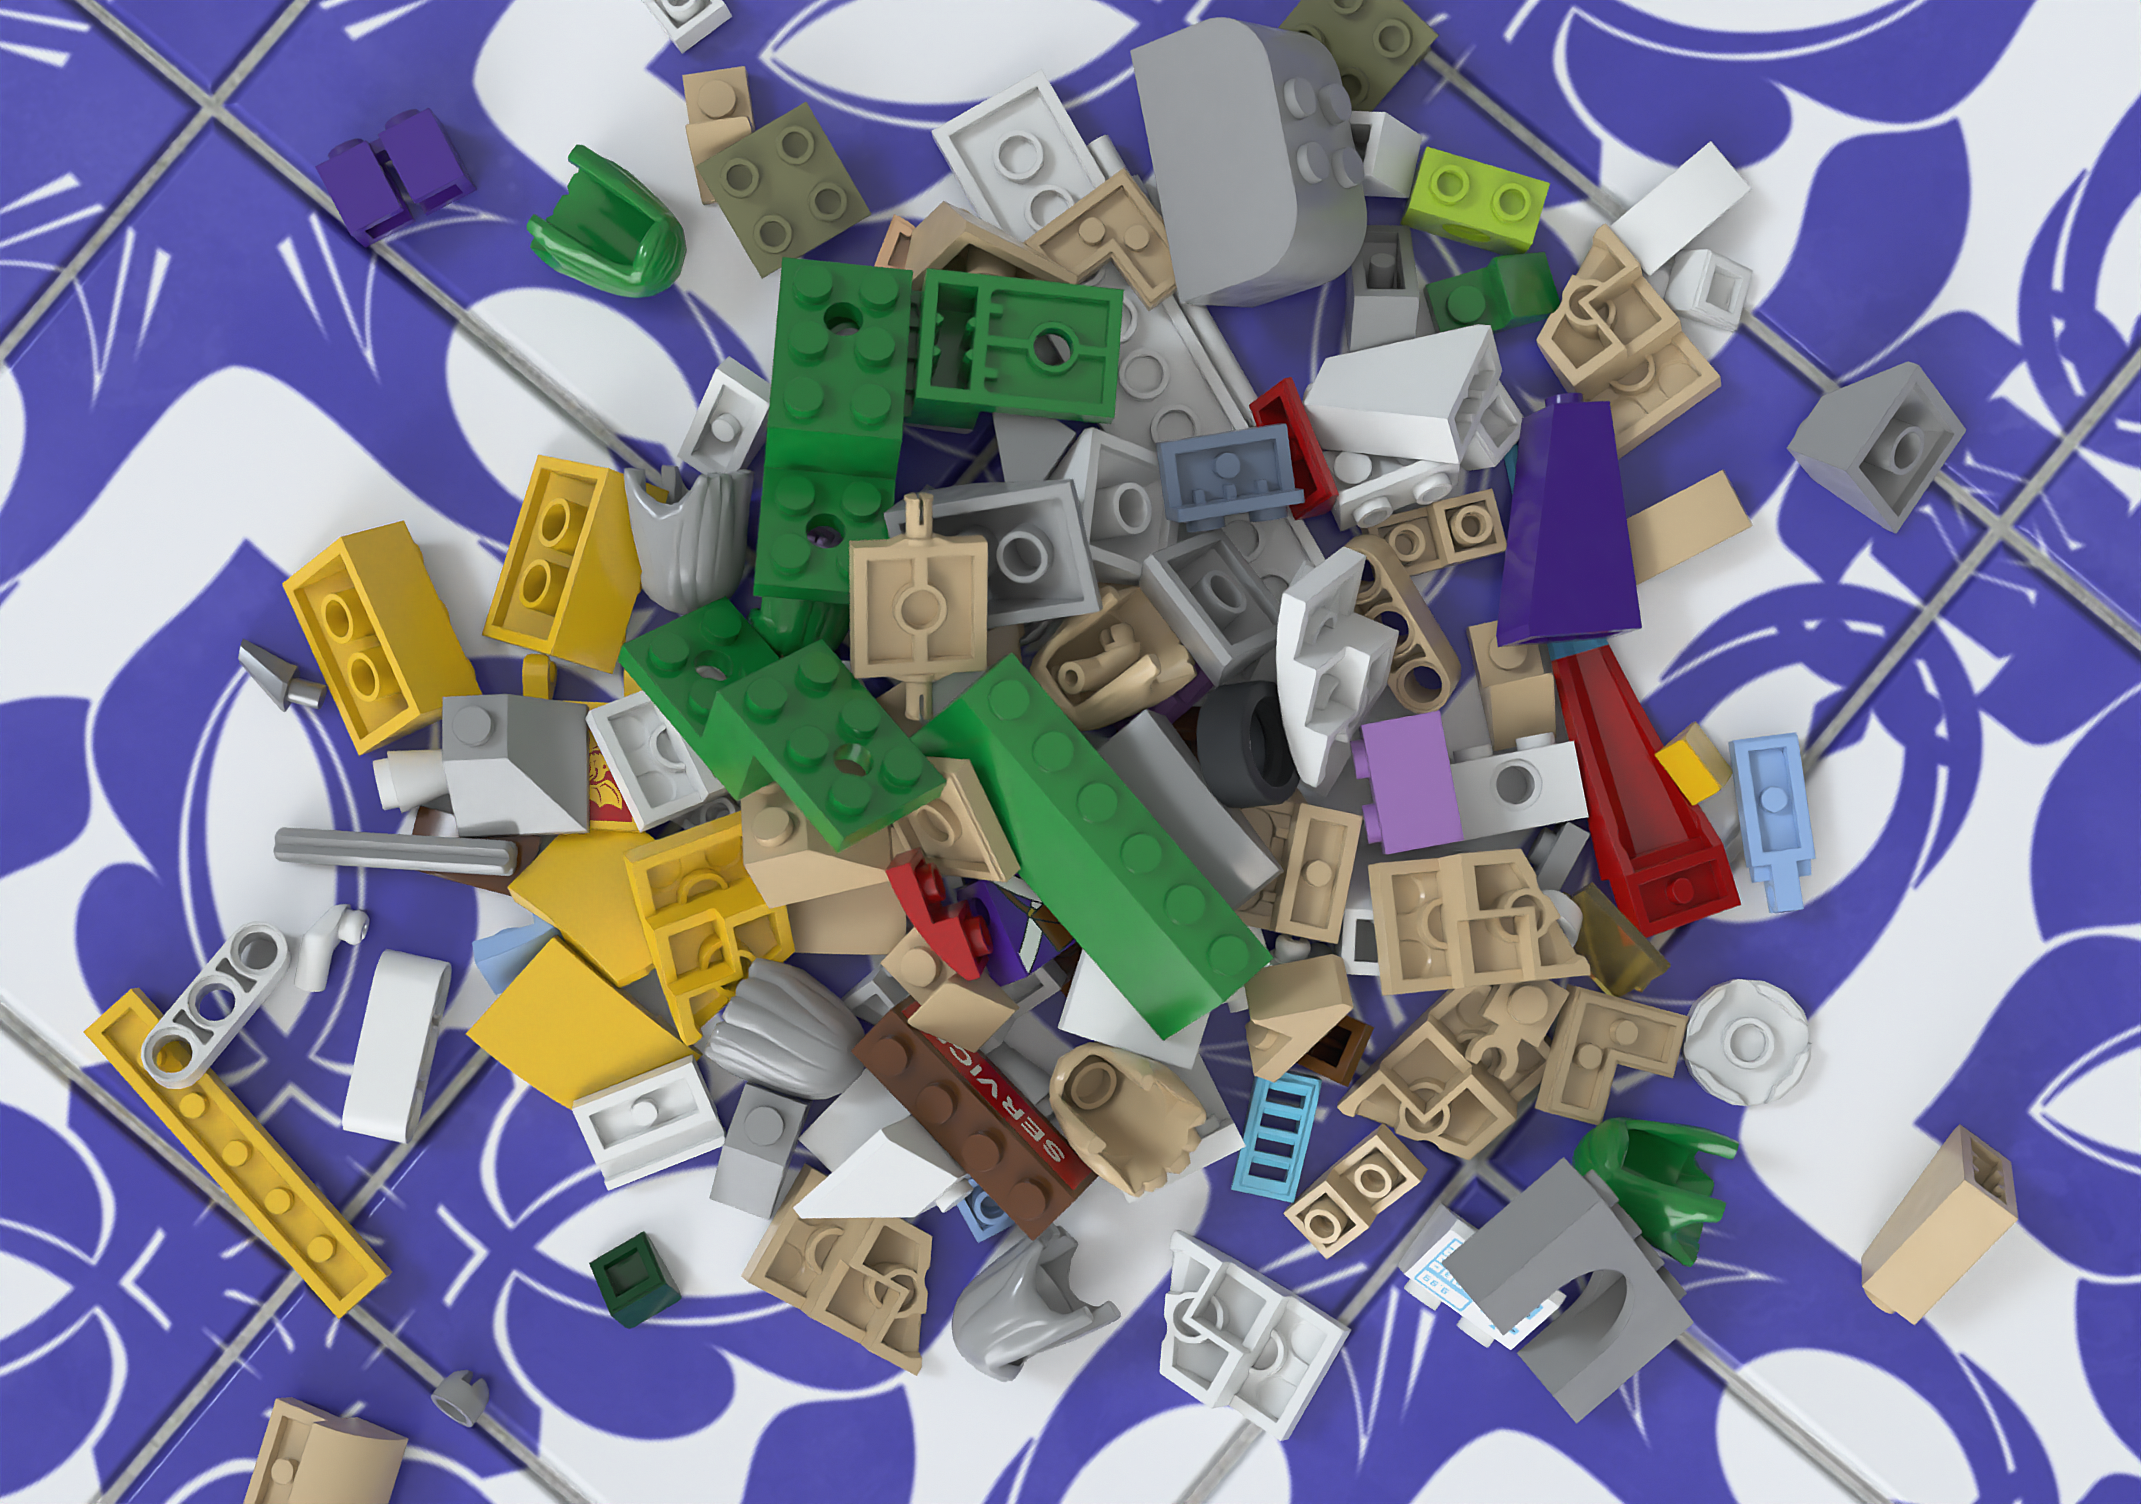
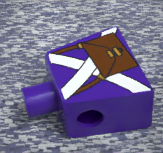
[956,873,1076,987]

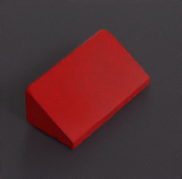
[1249,377,1339,521]

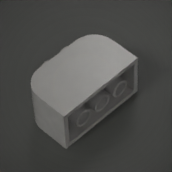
[1130,17,1367,308]

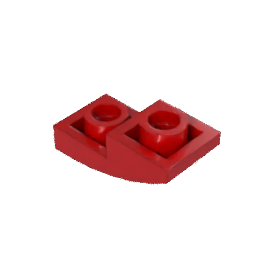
[885,847,993,981]

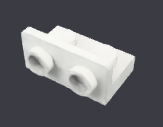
[1322,450,1460,531]

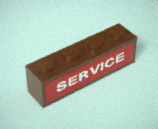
[851,995,1099,1241]

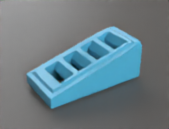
[1231,1070,1322,1203]

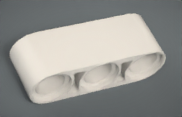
[141,921,291,1089]
[342,949,452,1144]

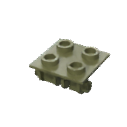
[1278,0,1439,112]
[696,102,872,279]

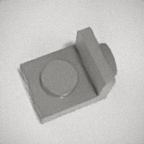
[1527,821,1590,891]

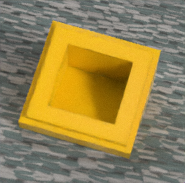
[1654,721,1733,806]

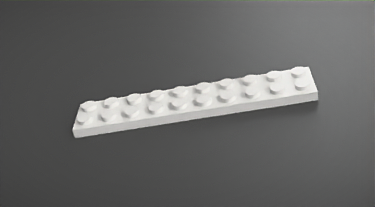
[931,69,1325,679]

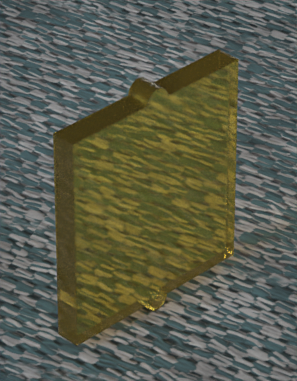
[1563,882,1671,997]

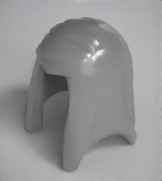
[624,465,754,615]
[704,958,865,1100]
[951,1223,1121,1383]

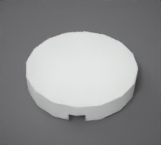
[1681,979,1812,1106]

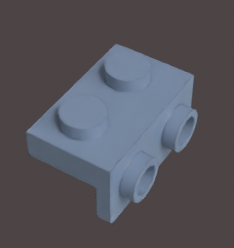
[1155,423,1305,532]

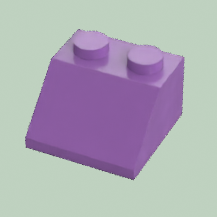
[1350,710,1464,855]

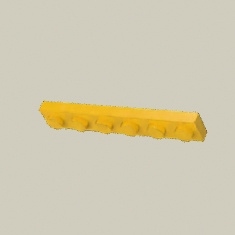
[83,988,392,1319]

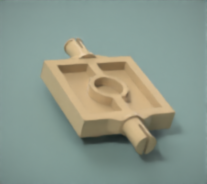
[849,493,988,720]

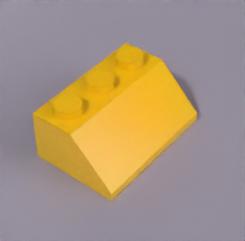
[482,454,669,674]
[282,520,482,756]

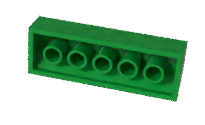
[909,652,1274,1041]

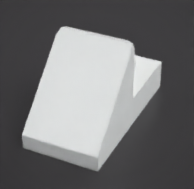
[677,356,771,475]

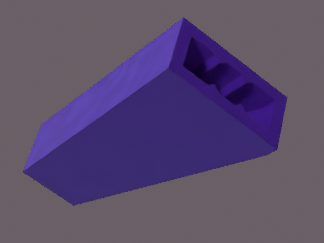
[1496,392,1642,647]

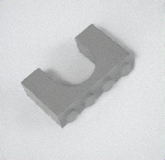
[1441,1157,1694,1424]

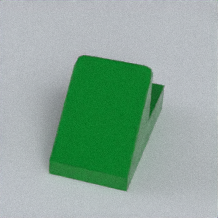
[1423,252,1560,334]

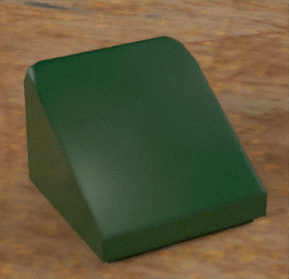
[589,1231,682,1329]

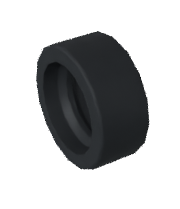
[1196,680,1300,809]

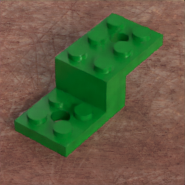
[753,257,913,604]
[825,268,1124,430]
[618,596,947,854]

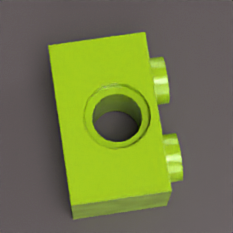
[1400,147,1550,255]

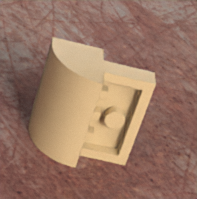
[243,1397,408,1504]

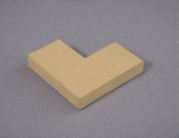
[1023,168,1177,311]
[1535,984,1689,1125]

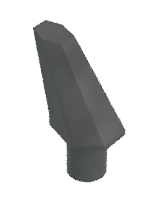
[238,638,327,712]

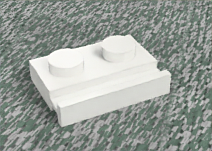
[572,1054,727,1191]

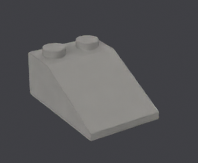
[884,479,1103,628]

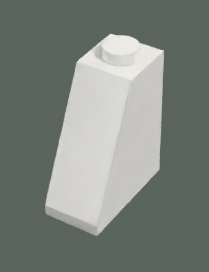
[1302,324,1502,464]

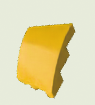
[622,810,795,1046]
[507,830,656,988]
[466,935,703,1110]

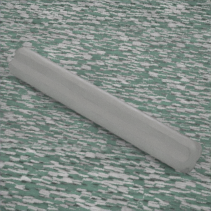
[273,827,518,876]

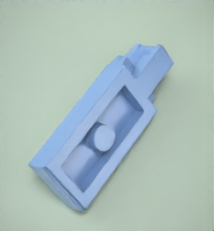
[1728,732,1816,913]

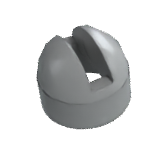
[431,1370,489,1427]

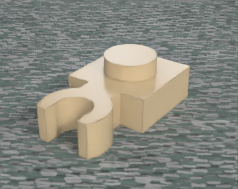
[1465,979,1570,1081]

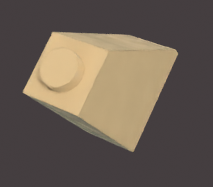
[1861,1124,2018,1325]

